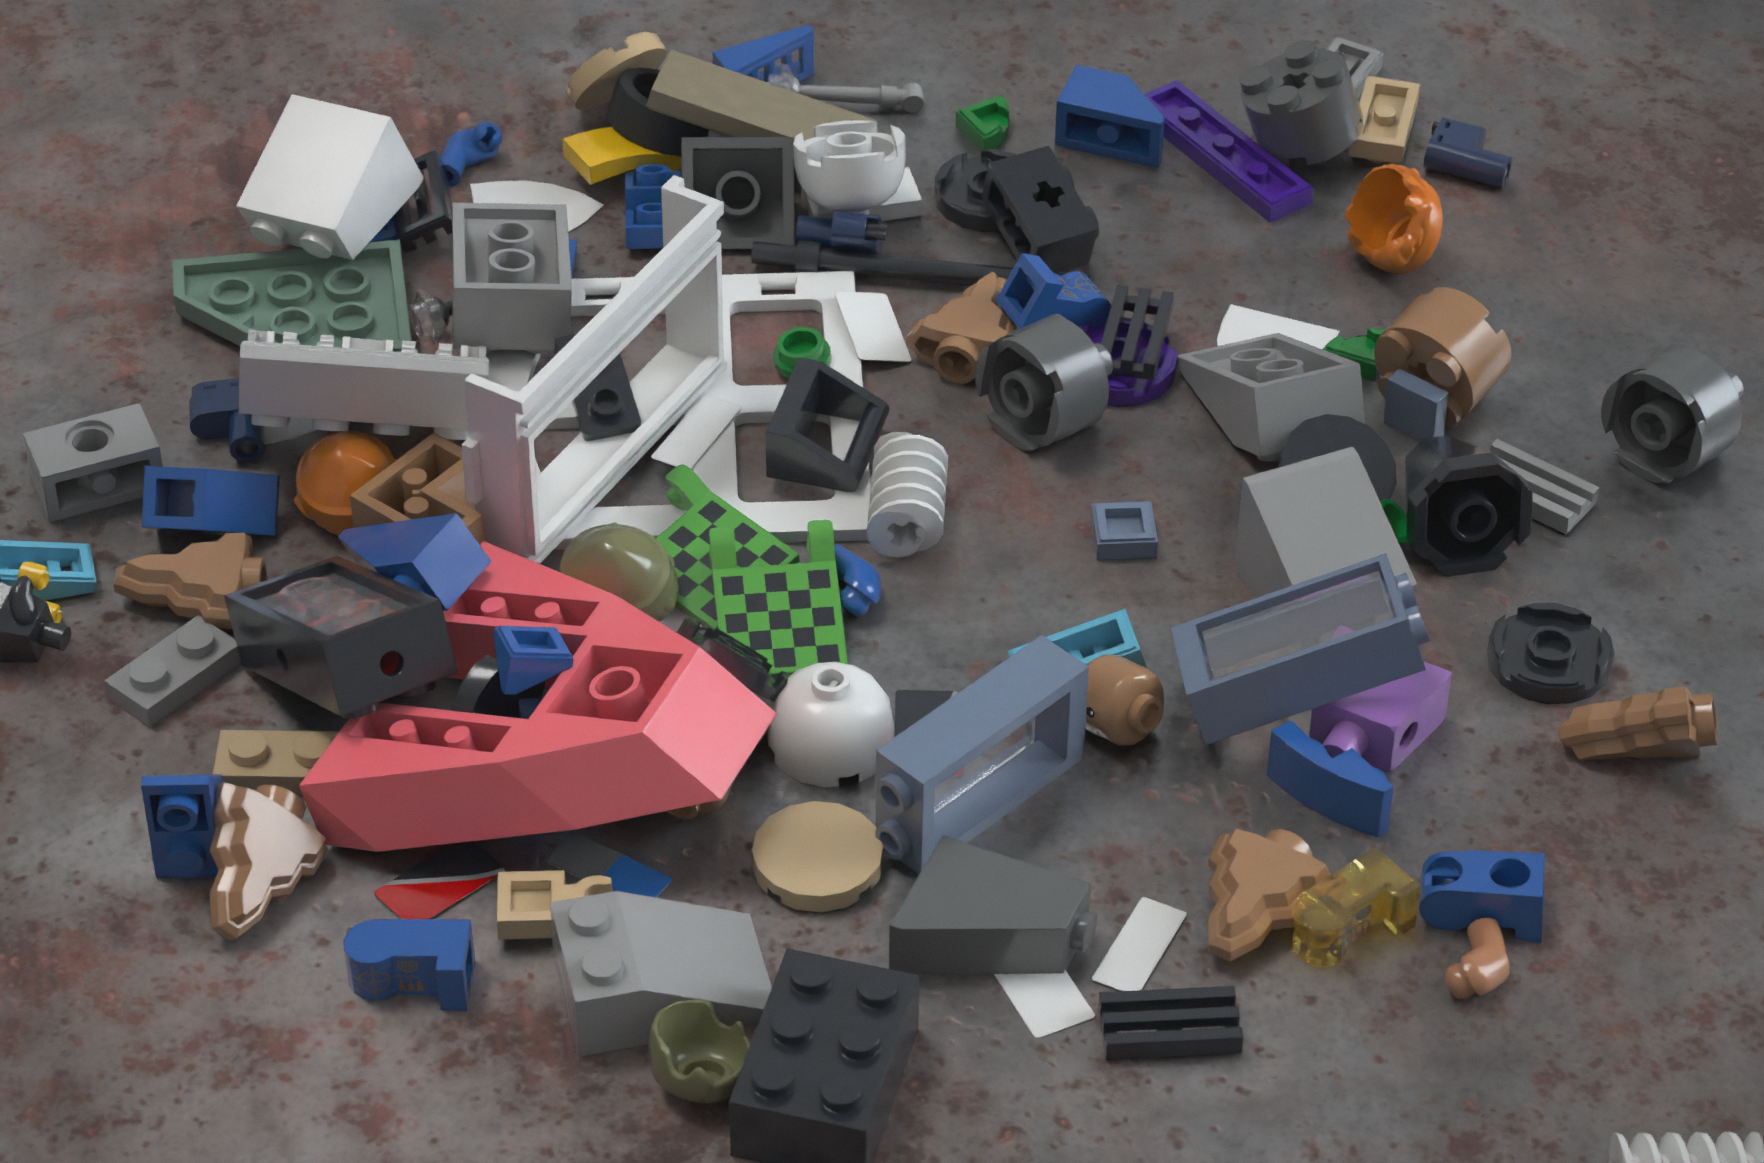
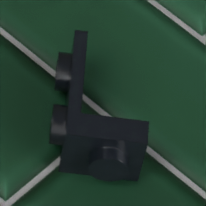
[554,334,641,441]

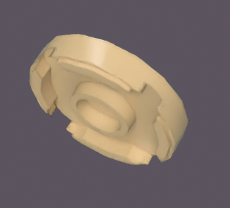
[566,32,667,110]
[752,801,883,912]

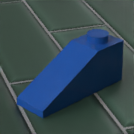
[338,513,492,611]

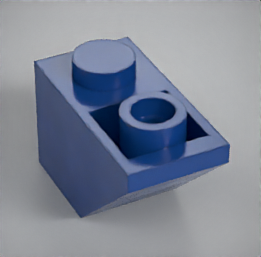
[142,466,280,536]
[141,774,223,878]

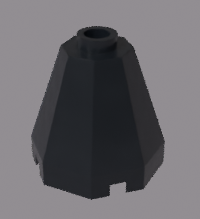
[1405,435,1533,577]

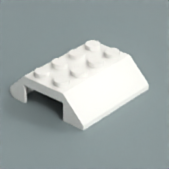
[239,329,489,440]

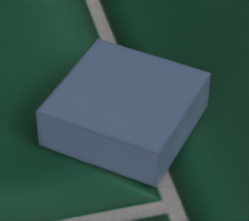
[1383,368,1449,441]
[1090,501,1158,560]

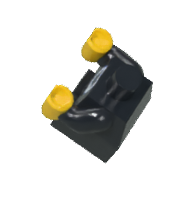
[0,562,71,663]

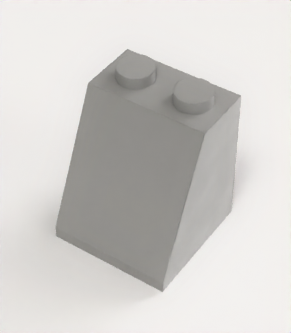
[1234,447,1417,652]

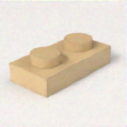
[1348,76,1420,164]
[213,730,339,795]

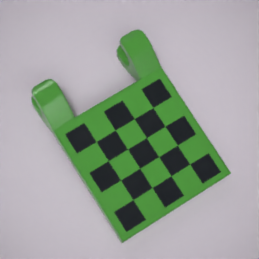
[610,464,800,630]
[709,520,848,679]

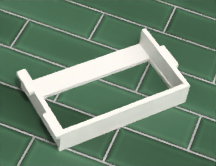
[462,175,727,564]

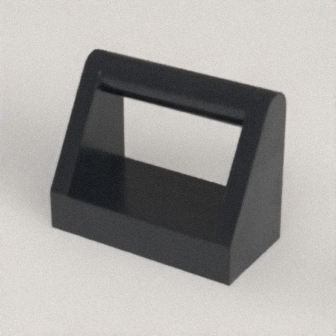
[766,357,890,492]

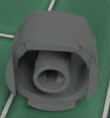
[1239,40,1363,167]
[975,314,1113,450]
[1601,344,1744,483]

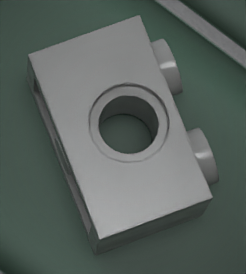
[23,403,163,522]

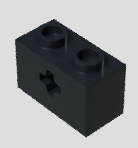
[981,145,1099,273]

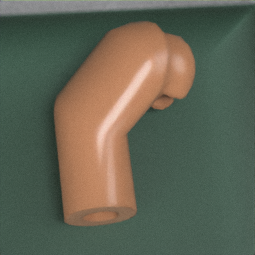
[1444,918,1510,1000]

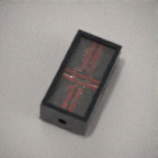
[224,556,458,718]

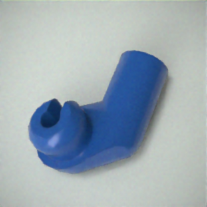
[440,122,503,186]

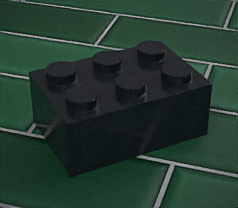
[729,948,920,1163]

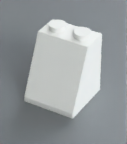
[236,94,424,260]

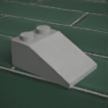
[452,203,572,354]
[1177,333,1365,461]
[550,891,772,1057]

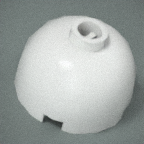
[793,120,906,215]
[767,662,894,788]

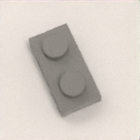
[104,615,241,728]

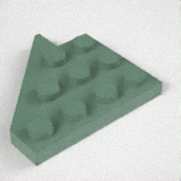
[172,240,411,352]

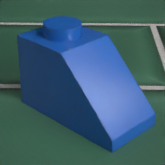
[1055,65,1164,168]

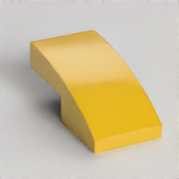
[562,127,682,185]

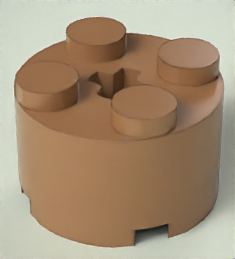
[1374,287,1512,428]

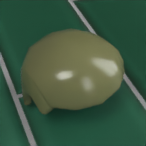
[648,1000,751,1104]

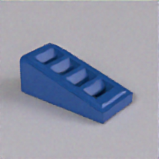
[712,24,814,89]

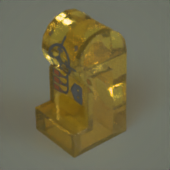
[1292,847,1421,967]

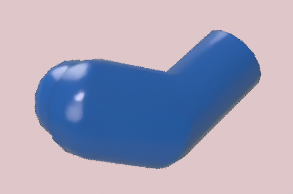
[834,544,881,618]

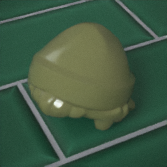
[560,524,679,622]

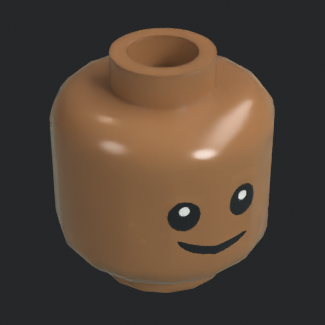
[1085,655,1164,746]

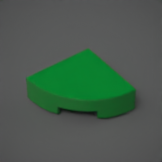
[955,95,1010,151]
[1323,328,1385,381]

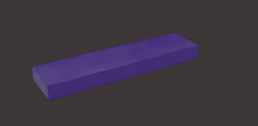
[1144,80,1314,223]

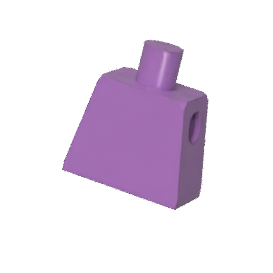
[1309,630,1452,772]

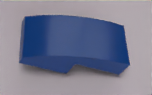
[625,164,680,249]
[1266,720,1394,837]

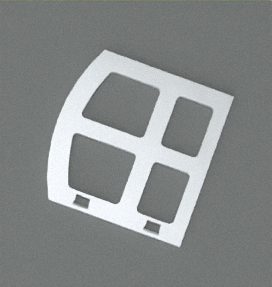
[486,271,871,550]

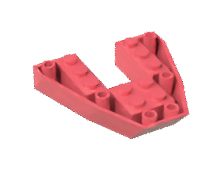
[299,541,777,852]

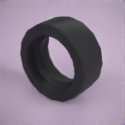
[607,67,710,156]

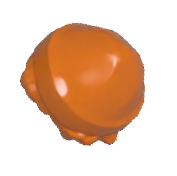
[1344,164,1444,275]
[294,430,396,535]

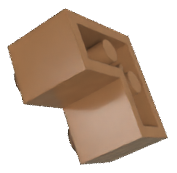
[350,432,485,545]

